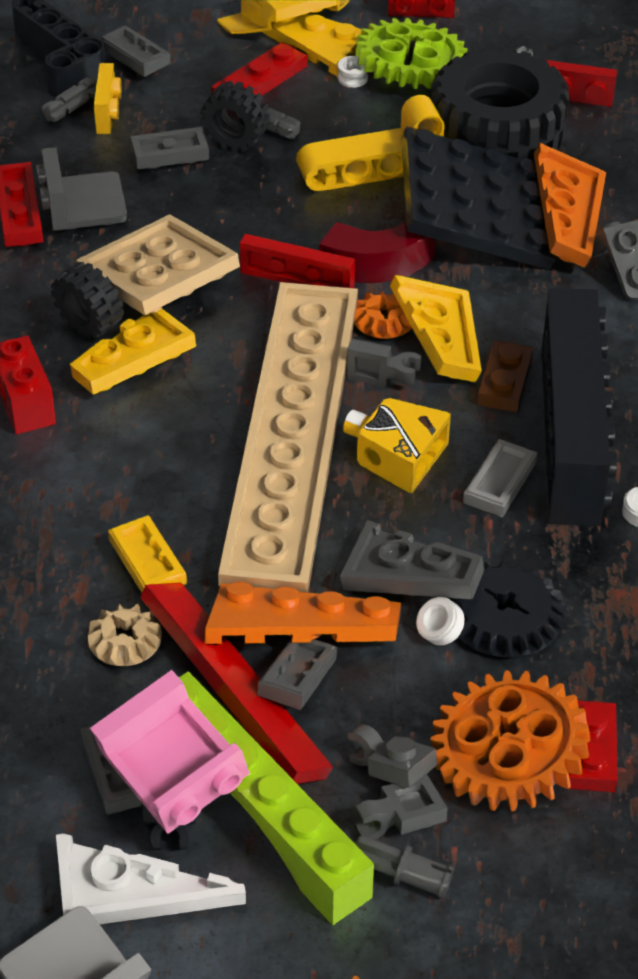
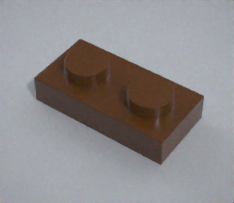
[477,340,534,412]

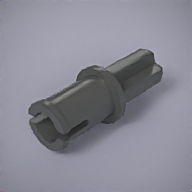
[355,836,454,898]

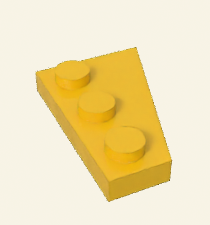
[263,13,362,77]
[390,275,482,382]
[70,308,196,395]

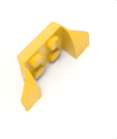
[217,0,350,34]

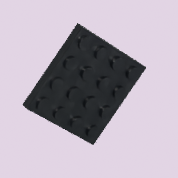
[401,126,556,270]

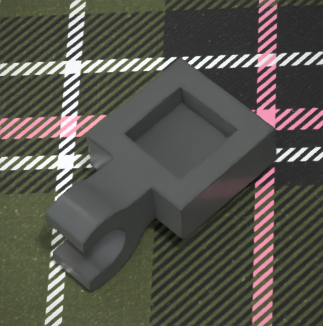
[347,339,421,387]
[347,724,437,788]
[354,774,448,840]

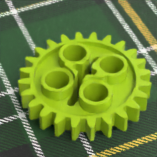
[355,18,468,89]

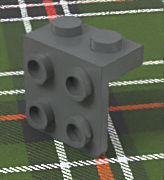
[36,147,127,231]
[592,217,638,301]

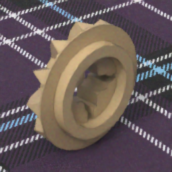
[88,603,162,666]

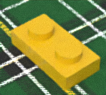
[94,63,122,134]

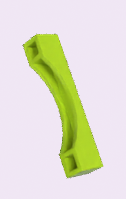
[179,671,374,925]

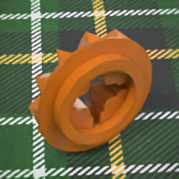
[354,290,412,339]

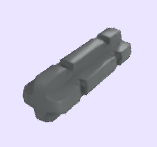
[42,77,97,122]
[237,107,300,140]

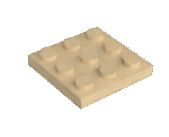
[76,214,240,315]

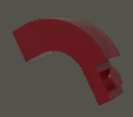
[319,221,436,283]

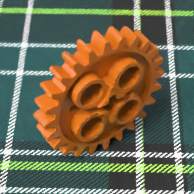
[430,670,590,811]

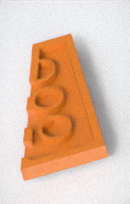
[205,582,401,644]

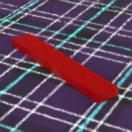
[140,582,333,784]

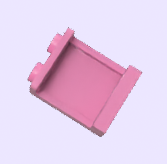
[90,670,250,834]

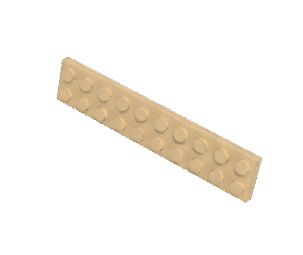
[218,282,358,592]

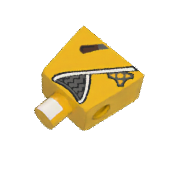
[343,398,451,494]

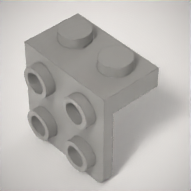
[0,906,152,979]

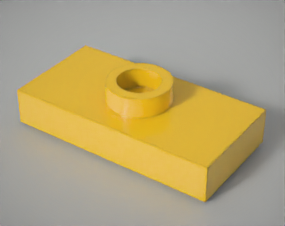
[108,515,187,593]

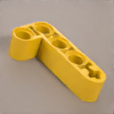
[296,95,444,191]

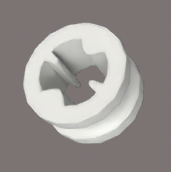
[337,56,368,88]

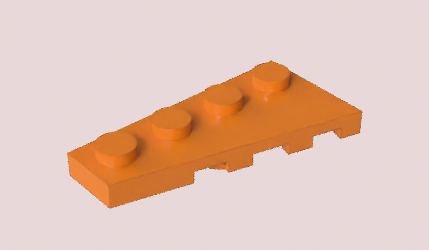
[534,143,606,268]

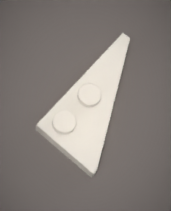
[56,834,246,925]

